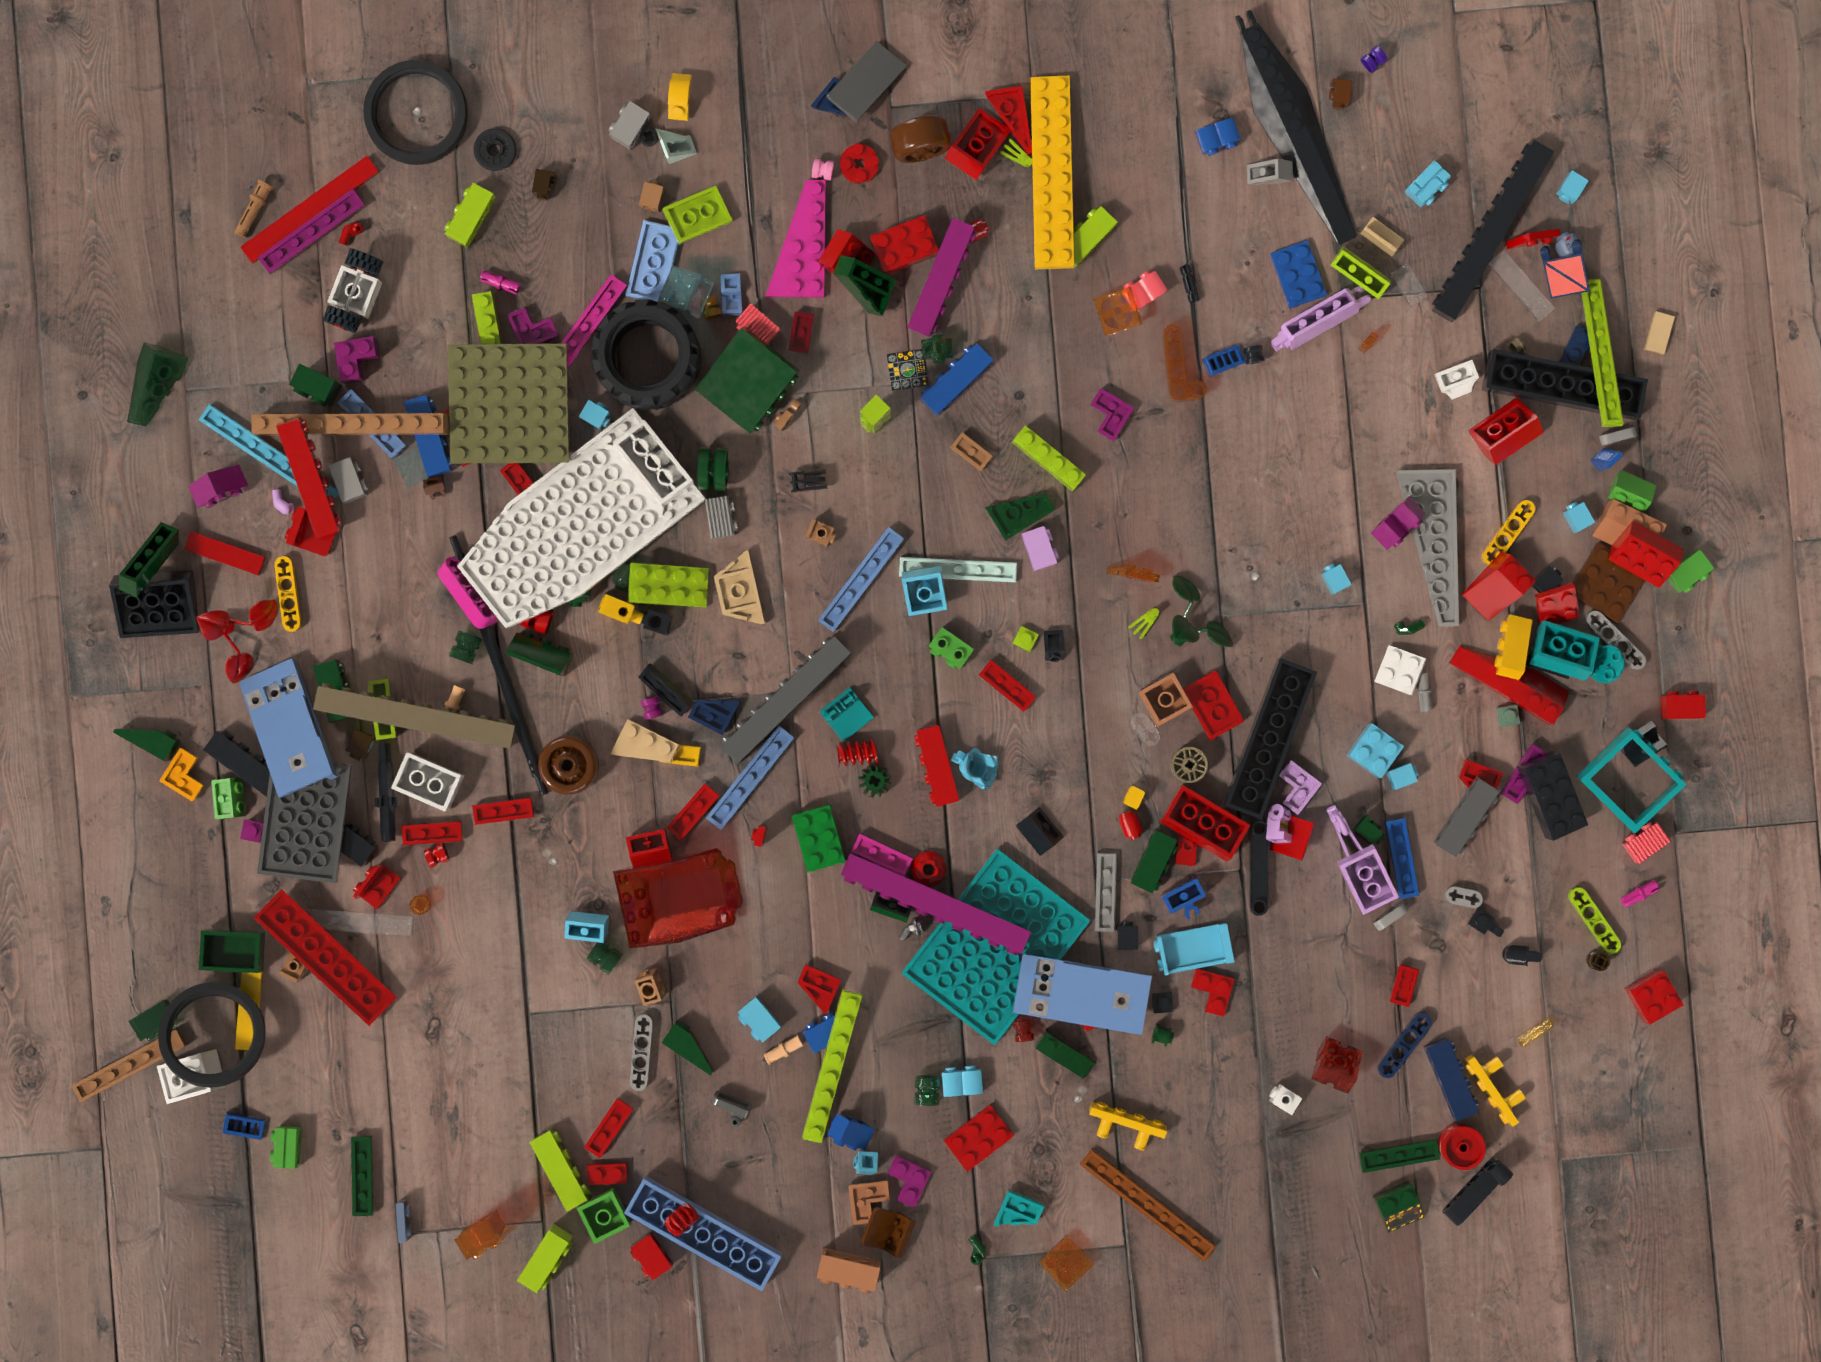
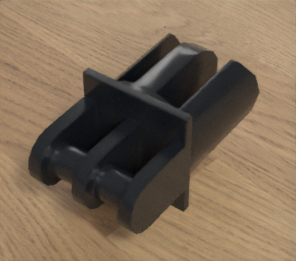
[789,469,828,493]
[1502,945,1543,966]

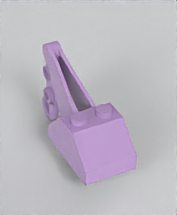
[1326,805,1399,915]

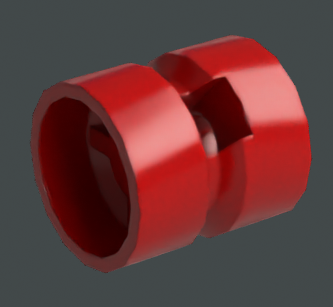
[519,610,554,635]

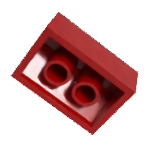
[1468,398,1544,466]

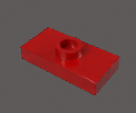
[1175,833,1197,866]
[1389,964,1419,1007]

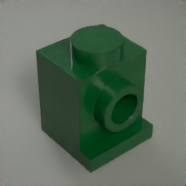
[1353,815,1385,845]

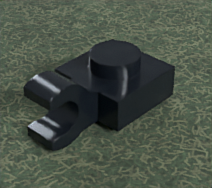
[1467,907,1504,937]

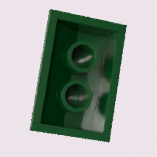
[505,631,573,677]

